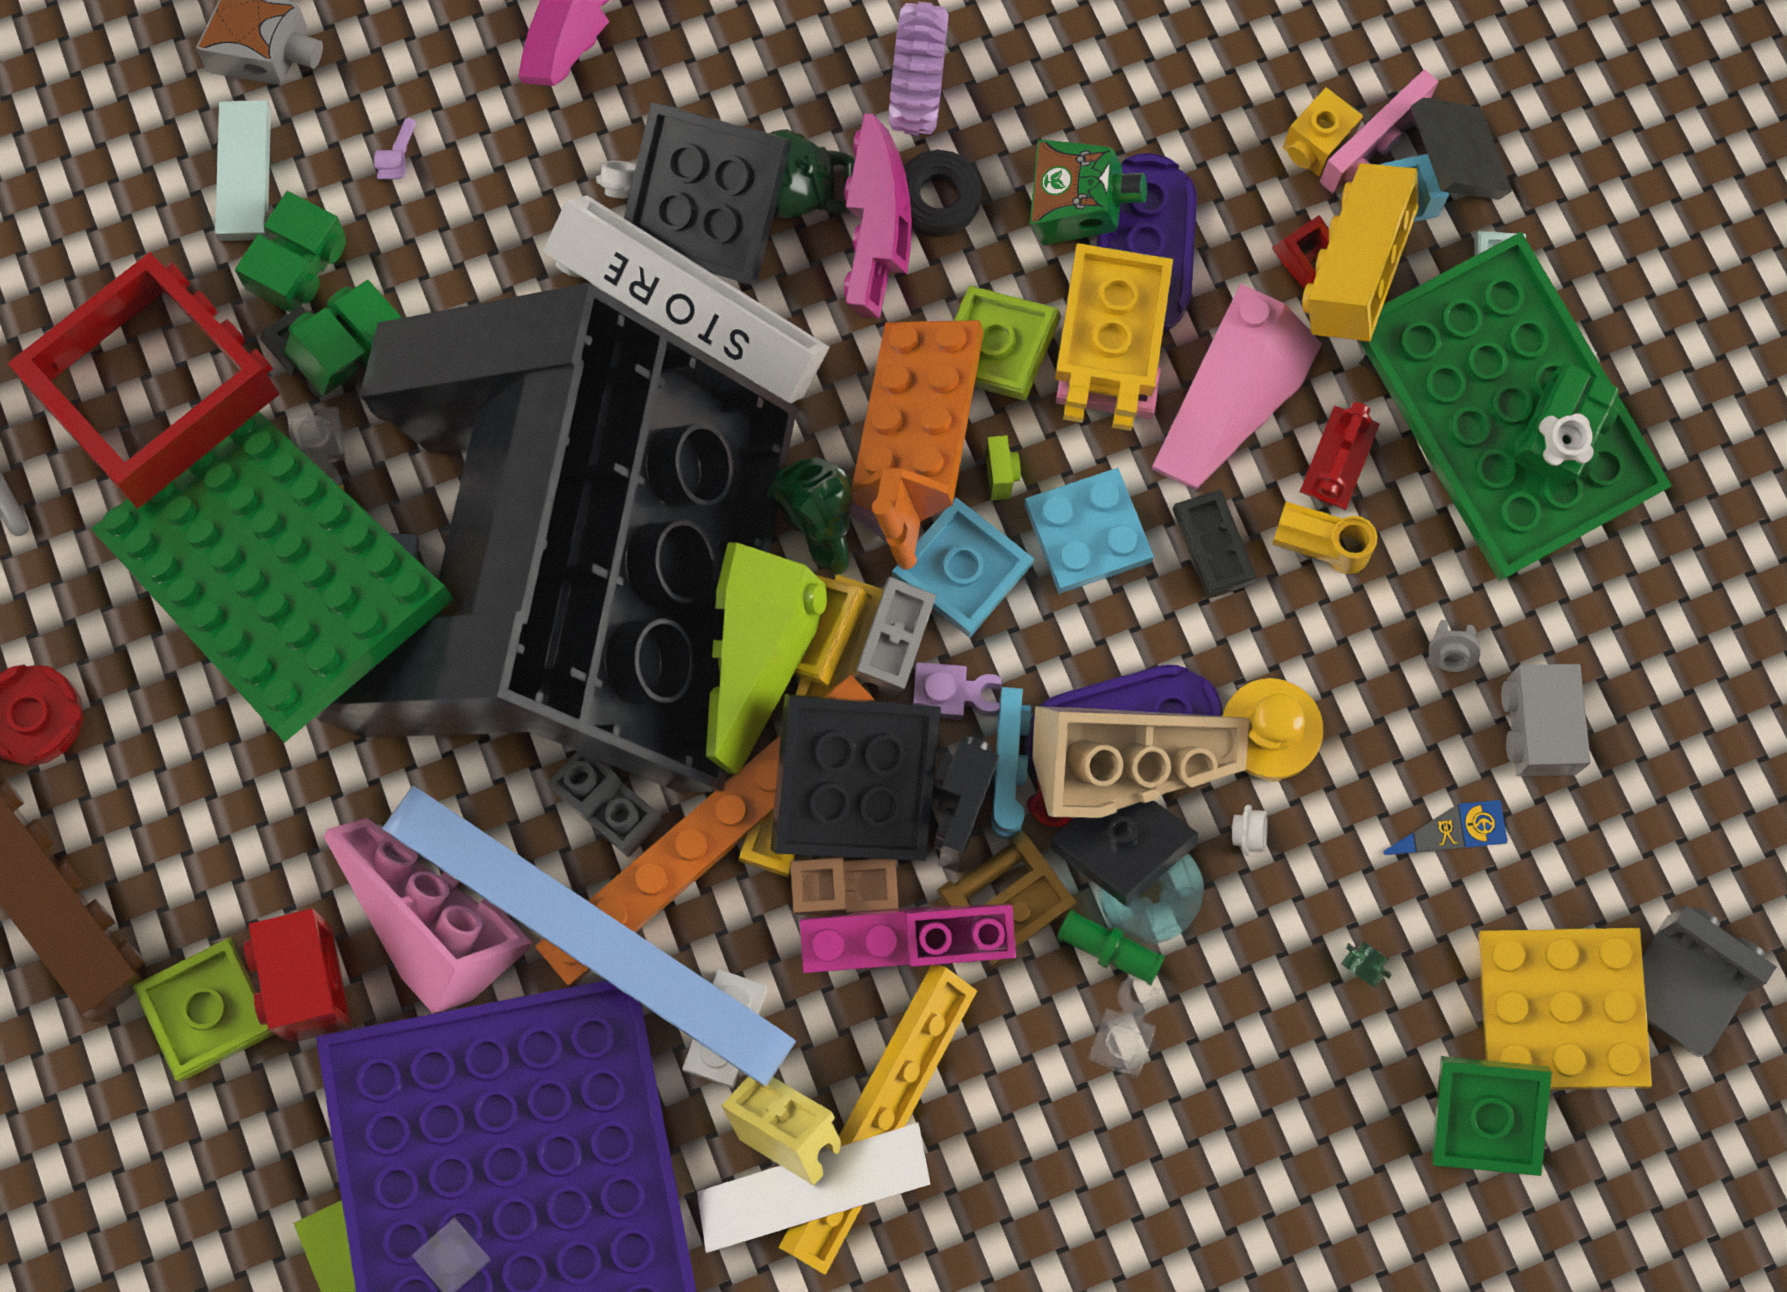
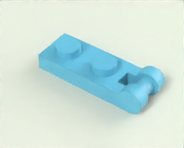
[991,687,1031,840]

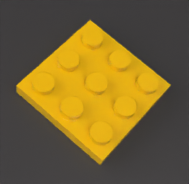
[1478,928,1652,1090]

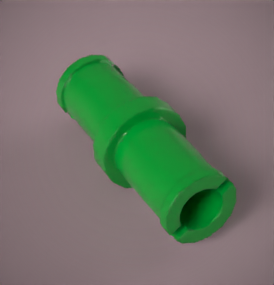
[1057,909,1165,986]

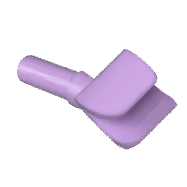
[374,118,416,179]

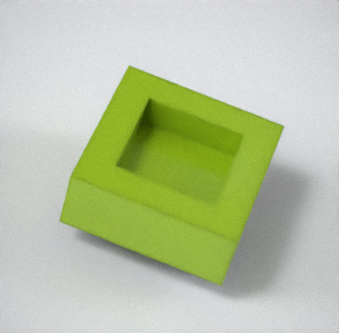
[985,435,1021,501]

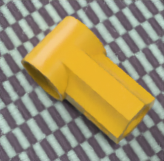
[1272,501,1377,574]

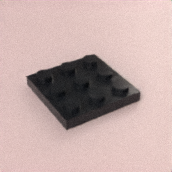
[624,102,792,285]
[770,694,941,861]

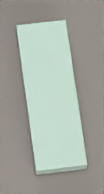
[215,100,271,241]

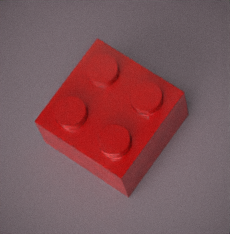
[244,908,352,1043]

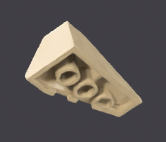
[1032,706,1249,818]

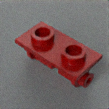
[1299,402,1380,511]

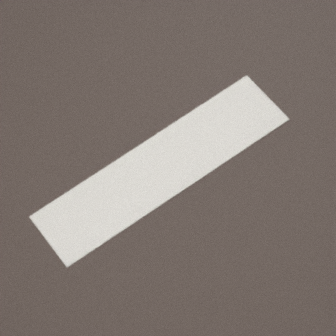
[697,1122,931,1253]

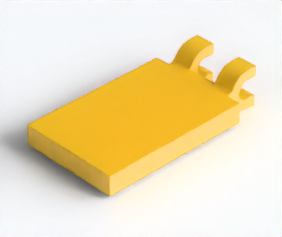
[1055,243,1173,431]

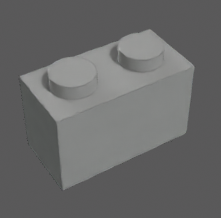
[1501,664,1591,776]

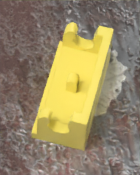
[721,1076,841,1186]

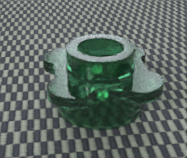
[1341,941,1392,988]

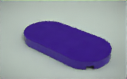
[1096,153,1197,333]
[1023,665,1223,778]

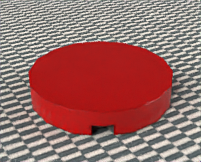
[0,664,84,767]

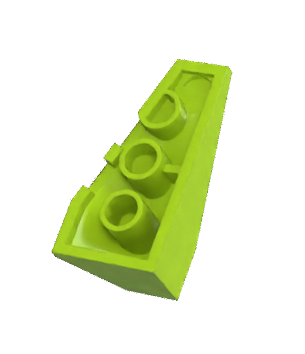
[706,542,827,775]

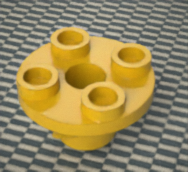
[1223,678,1323,782]

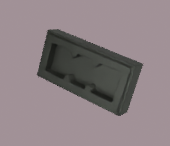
[1172,489,1257,599]

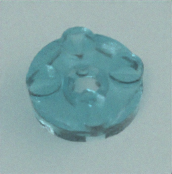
[1098,853,1204,944]

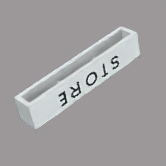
[542,195,830,404]

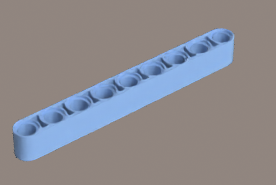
[382,785,796,1087]

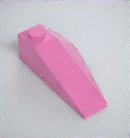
[1151,284,1322,490]
[324,818,532,1014]

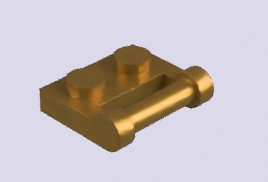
[937,830,1077,966]

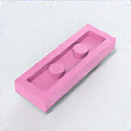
[1319,69,1439,194]

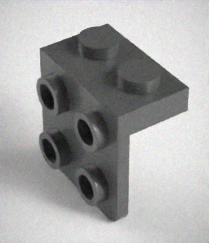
[1642,905,1777,1057]

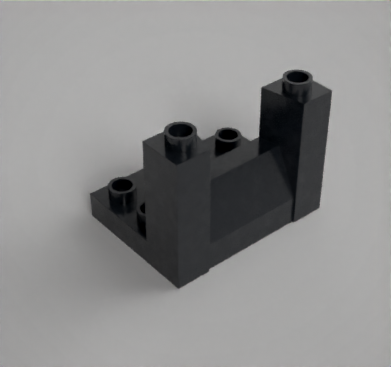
[314,283,797,792]

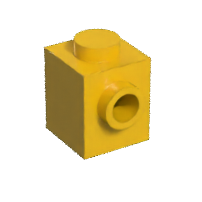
[1282,87,1363,177]

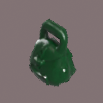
[769,129,855,219]
[766,456,852,575]

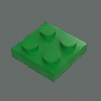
[1431,1056,1552,1176]

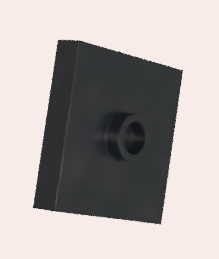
[1050,800,1198,907]

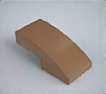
[790,857,899,915]

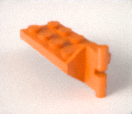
[851,320,984,570]

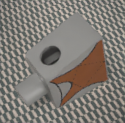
[196,0,323,85]

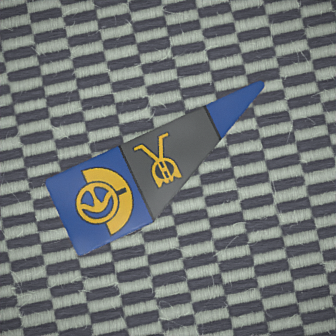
[1383,800,1507,855]

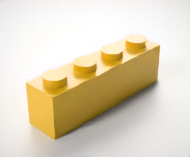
[1302,163,1420,342]

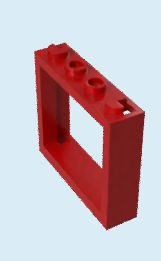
[7,252,280,509]

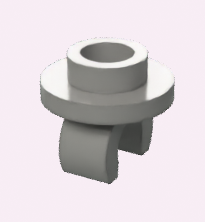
[1429,620,1480,672]

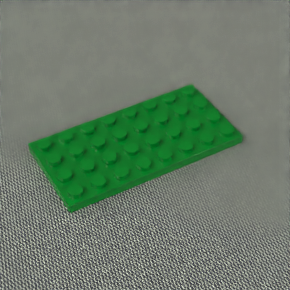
[91,412,454,743]

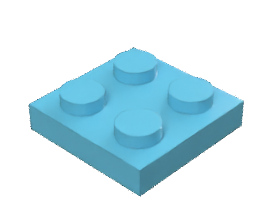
[1024,468,1154,594]
[892,497,1034,638]

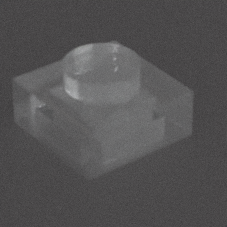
[411,1217,491,1292]

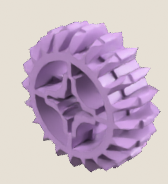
[888,2,949,136]

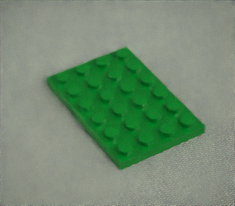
[1359,232,1672,582]

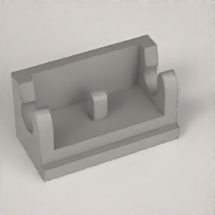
[854,577,936,699]

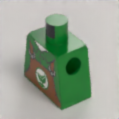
[1030,140,1147,245]

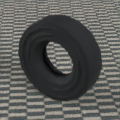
[904,149,982,237]

